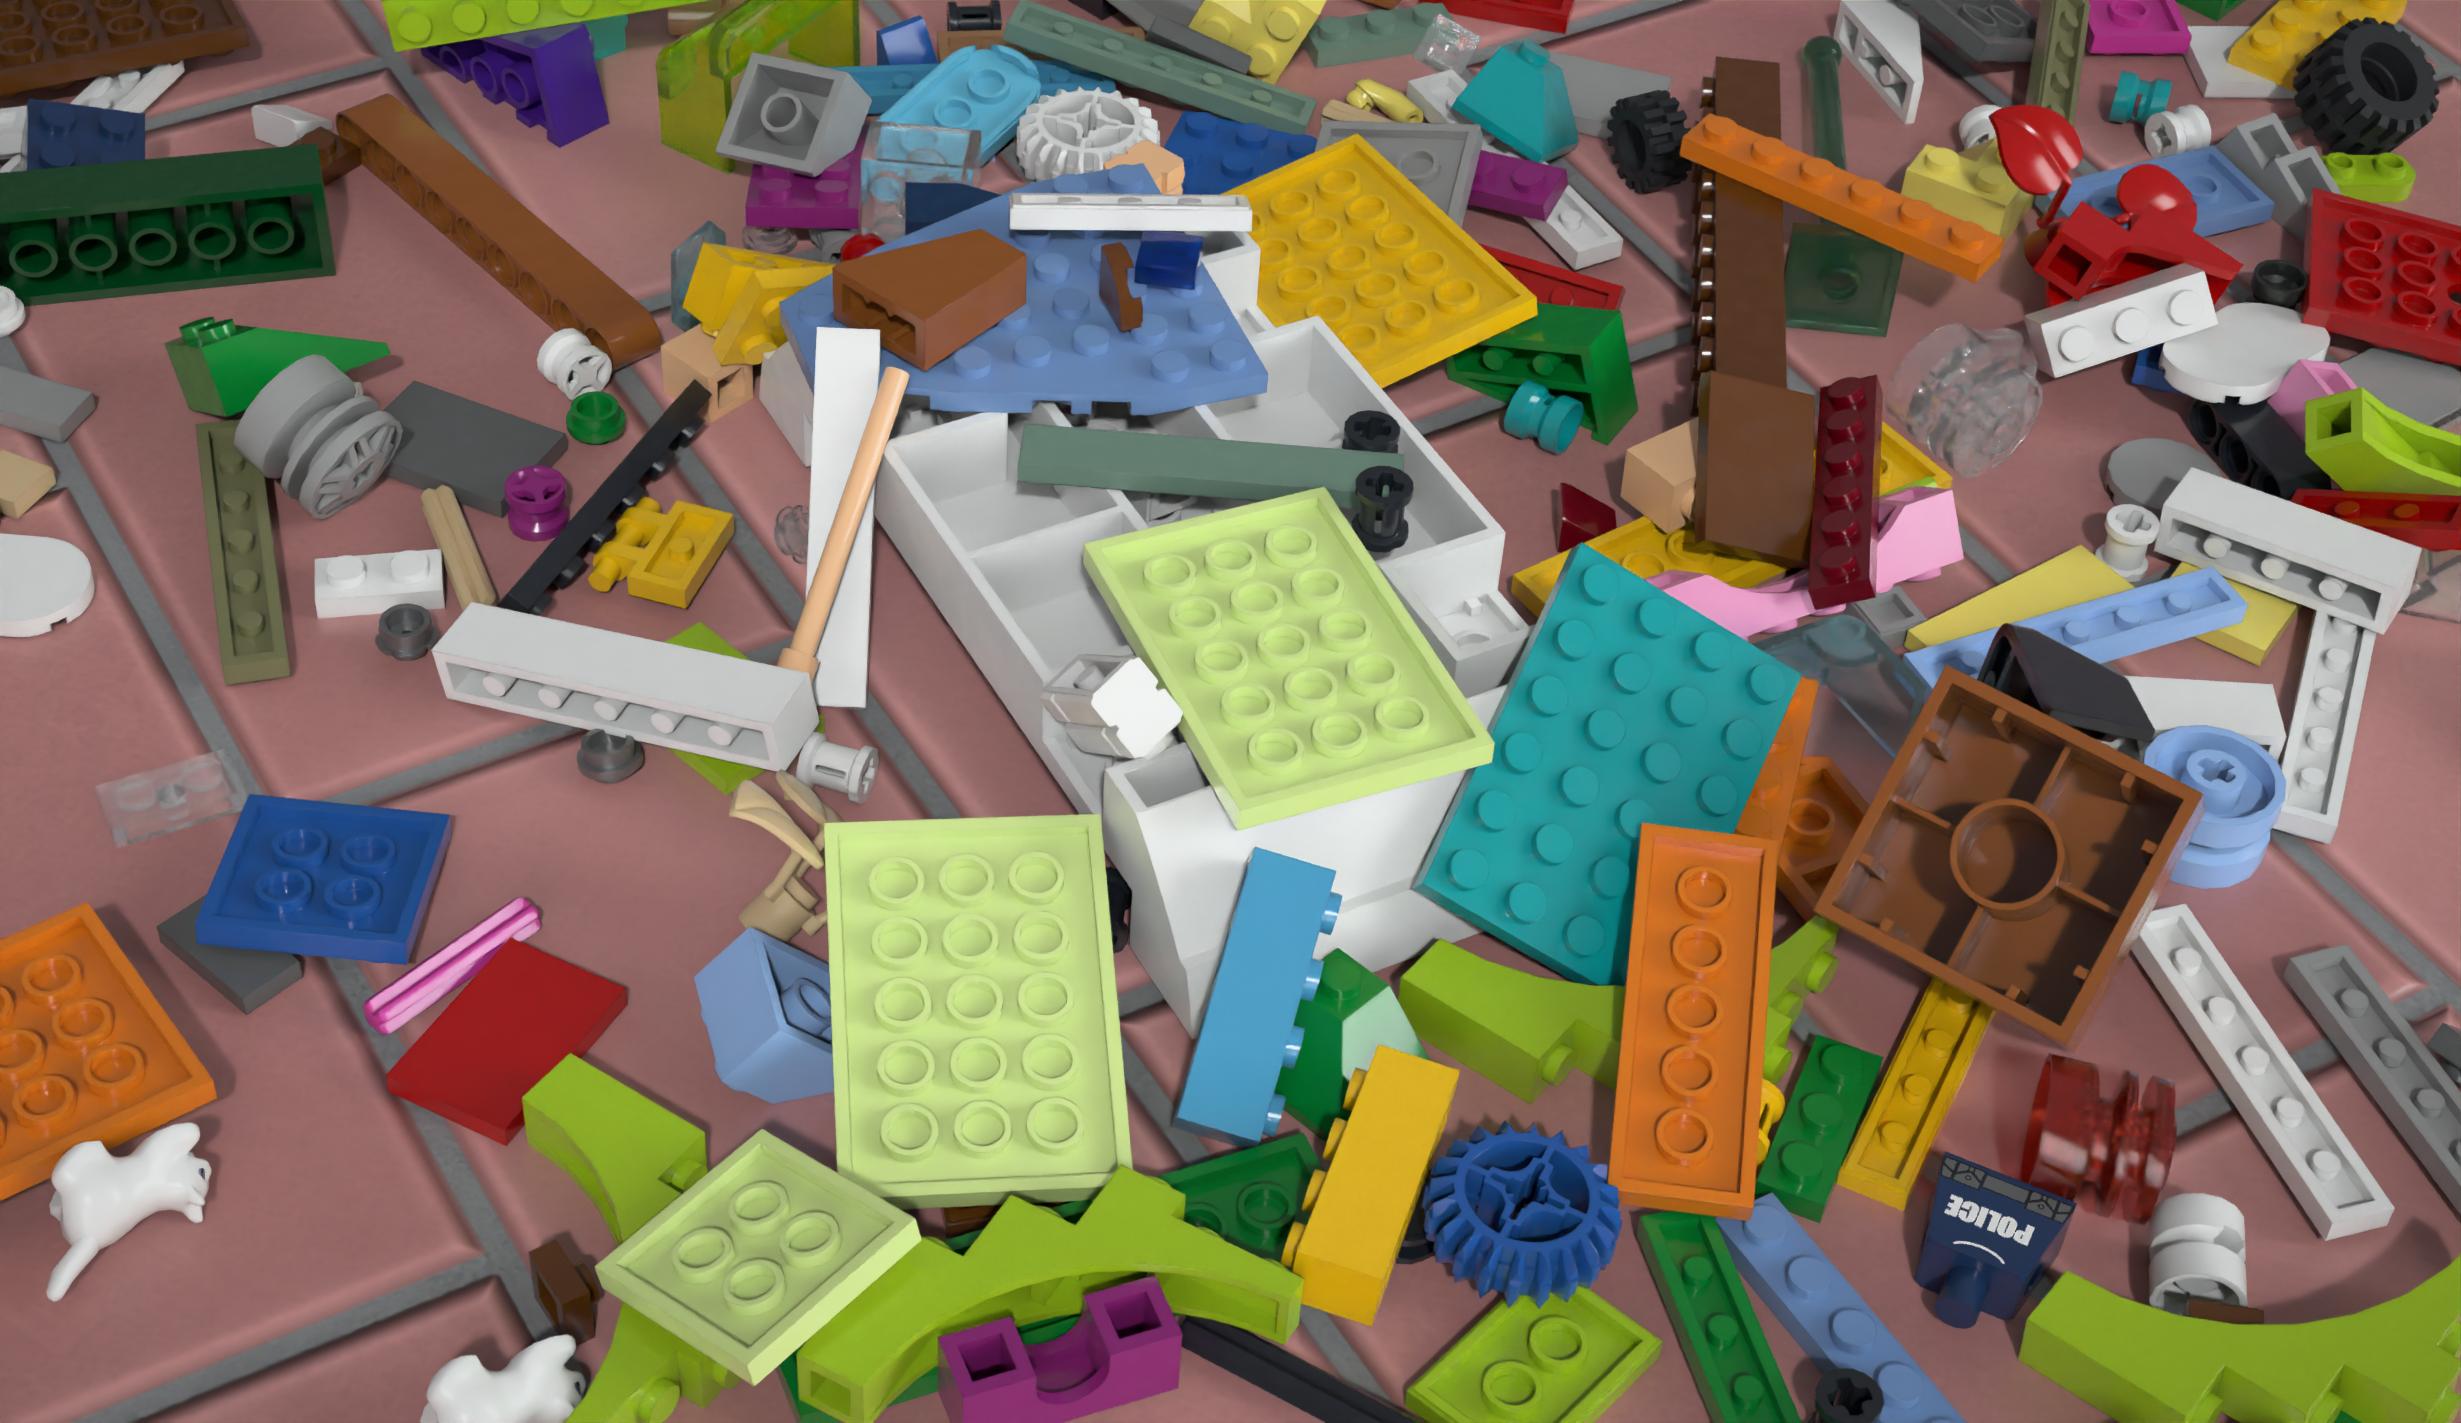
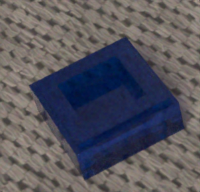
[1134,230,1204,290]

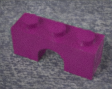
[938,1275,1182,1423]

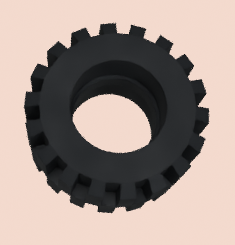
[2293,17,2440,155]

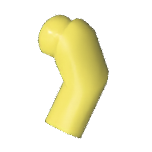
[1346,78,1424,123]

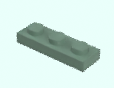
[1301,3,1461,68]

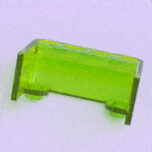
[656,0,860,175]

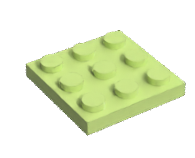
[594,1129,922,1386]

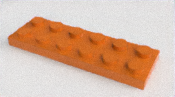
[1607,823,1779,1221]

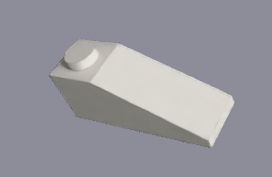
[1832,0,1924,125]

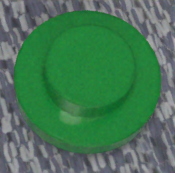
[566,391,626,445]

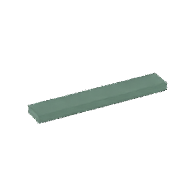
[1018,423,1405,509]

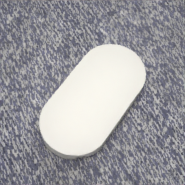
[2158,303,2330,405]
[0,533,95,637]

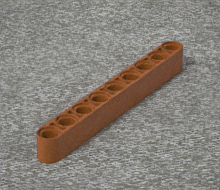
[335,93,661,372]

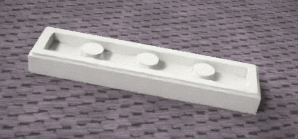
[1009,193,1252,231]

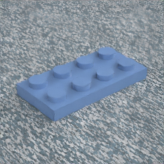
[2034,145,2275,237]

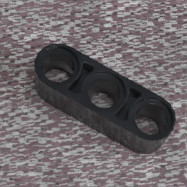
[2188,395,2332,501]

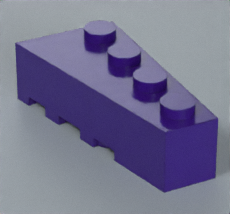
[420,22,610,148]

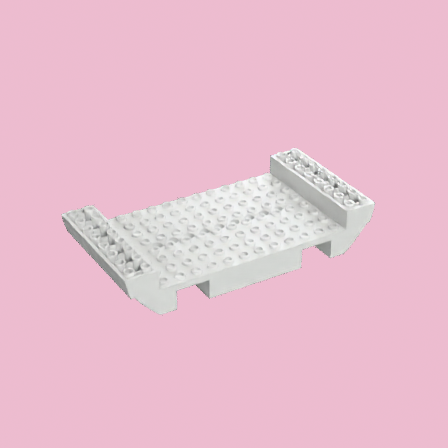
[759,231,1536,1039]

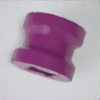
[504,465,569,542]

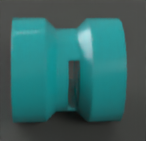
[2108,70,2173,129]
[1504,380,1583,455]

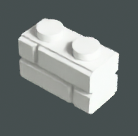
[1039,654,1183,760]

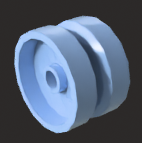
[2142,725,2286,889]

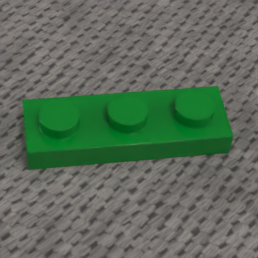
[1754,1034,1883,1223]

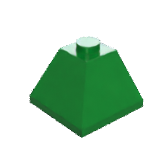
[1274,948,1430,1143]

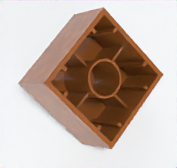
[1813,664,2205,1053]

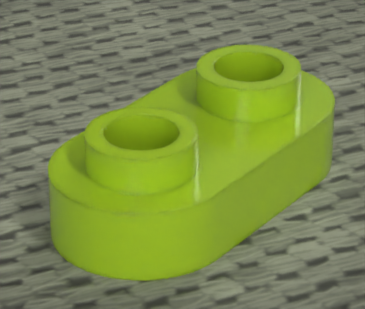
[2320,152,2416,203]

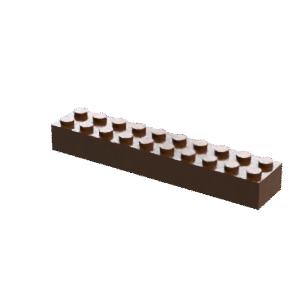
[1689,56,1787,419]

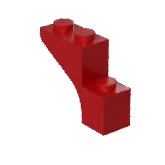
[2032,201,2243,306]

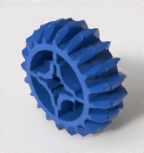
[1422,1120,1622,1309]

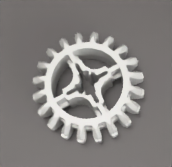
[1016,86,1160,181]

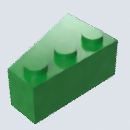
[1444,303,1639,446]

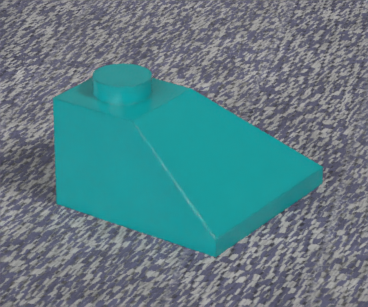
[1452,40,1580,163]

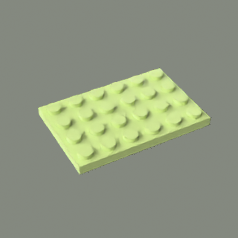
[1083,486,1495,831]
[824,814,1133,1209]

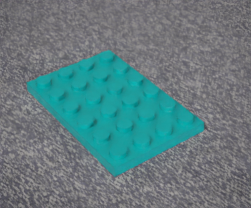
[1412,542,1802,986]

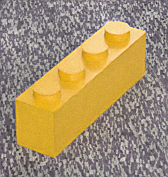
[1281,1044,1461,1327]

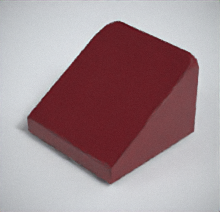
[1555,483,1617,553]

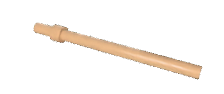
[777,367,910,684]

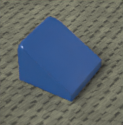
[876,15,938,66]

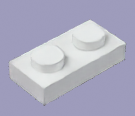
[315,549,445,619]

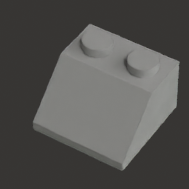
[715,52,872,177]

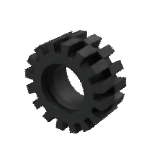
[1607,90,1693,193]

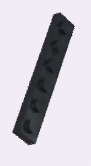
[495,379,713,616]

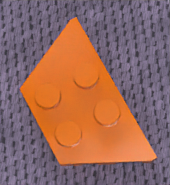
[1776,756,1870,923]

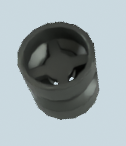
[2244,259,2307,312]

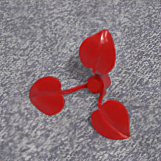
[1988,104,2197,308]

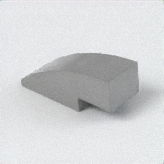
[2215,113,2343,243]

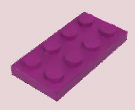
[745,124,868,229]

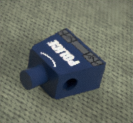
[1914,1152,2077,1329]

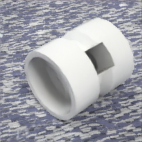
[2149,1193,2248,1316]

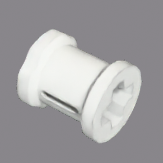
[2095,504,2160,582]
[796,732,879,804]

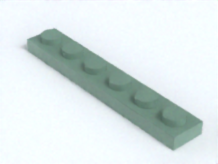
[1003,0,1318,135]

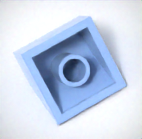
[694,927,834,1104]

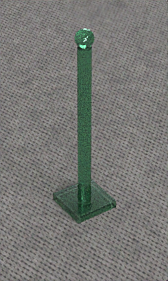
[1784,35,1904,337]

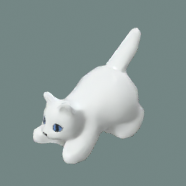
[46,1122,212,1302]
[420,1334,586,1423]

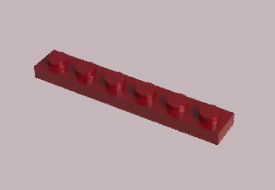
[1808,374,1883,610]

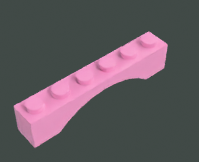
[1644,485,1964,642]

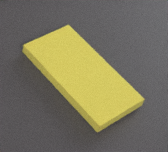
[1904,545,2136,652]

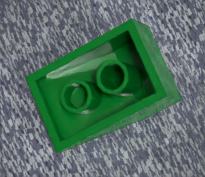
[164,317,391,417]

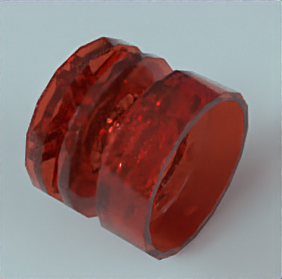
[2020,1053,2177,1226]

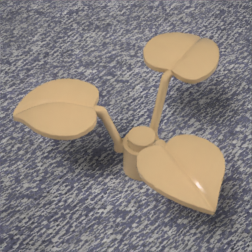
[729,769,845,944]

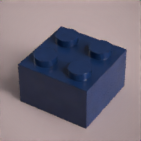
[20,98,145,171]

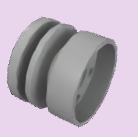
[233,354,403,519]

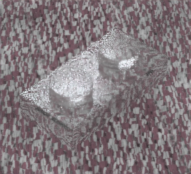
[95,748,247,848]

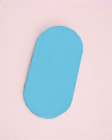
[867,44,1041,196]

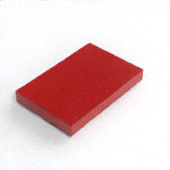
[385,937,628,1146]

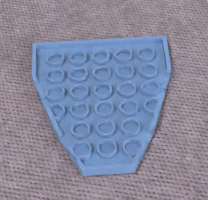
[779,163,1268,415]

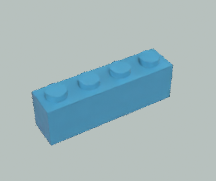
[1171,847,1343,1150]

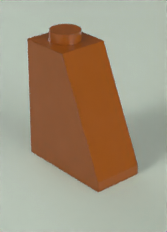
[832,228,1027,371]

